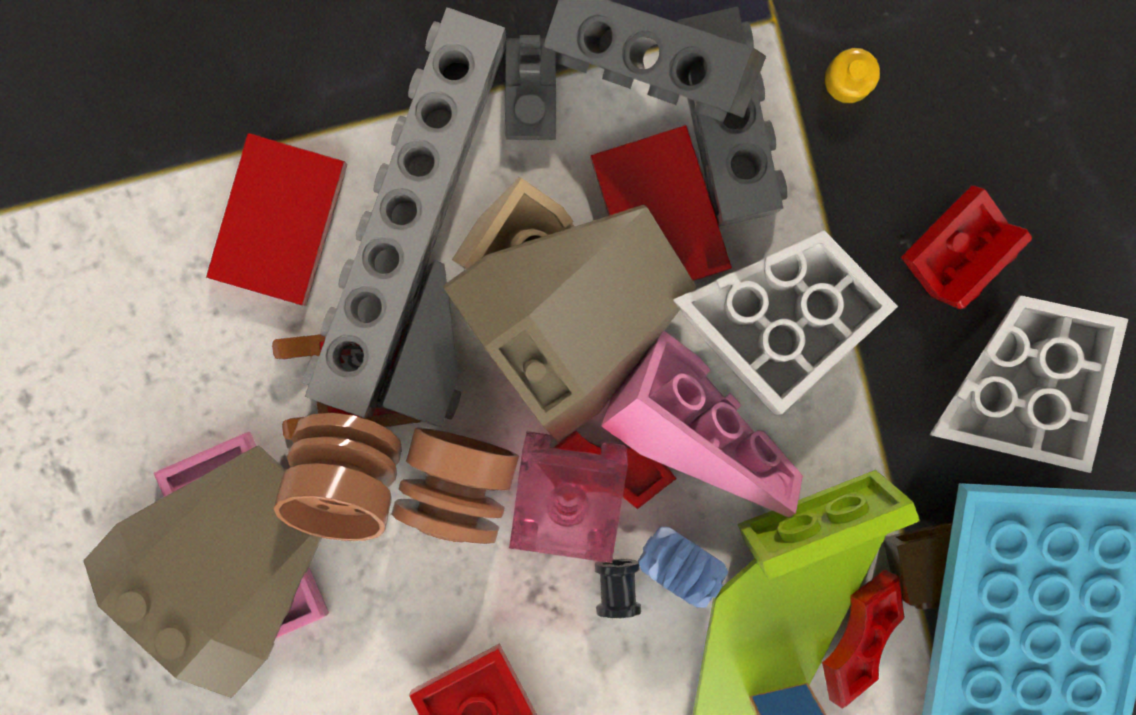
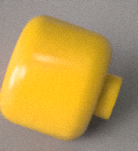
[825,48,880,103]

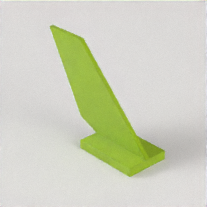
[693,470,920,715]

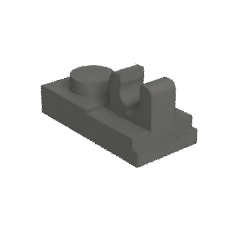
[505,35,556,140]

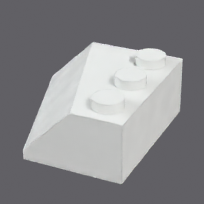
[673,230,898,414]
[930,296,1128,473]

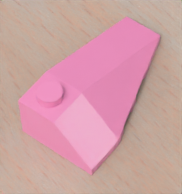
[601,331,803,517]

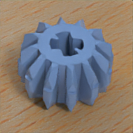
[638,527,728,608]

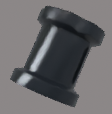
[595,559,641,618]

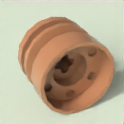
[273,413,402,541]
[391,427,519,544]

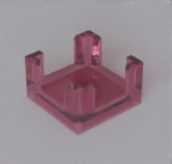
[509,431,628,563]

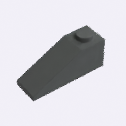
[378,260,461,427]

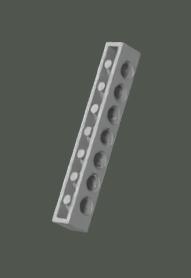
[303,7,507,418]

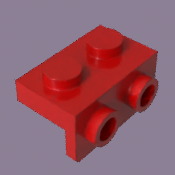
[901,185,1032,309]

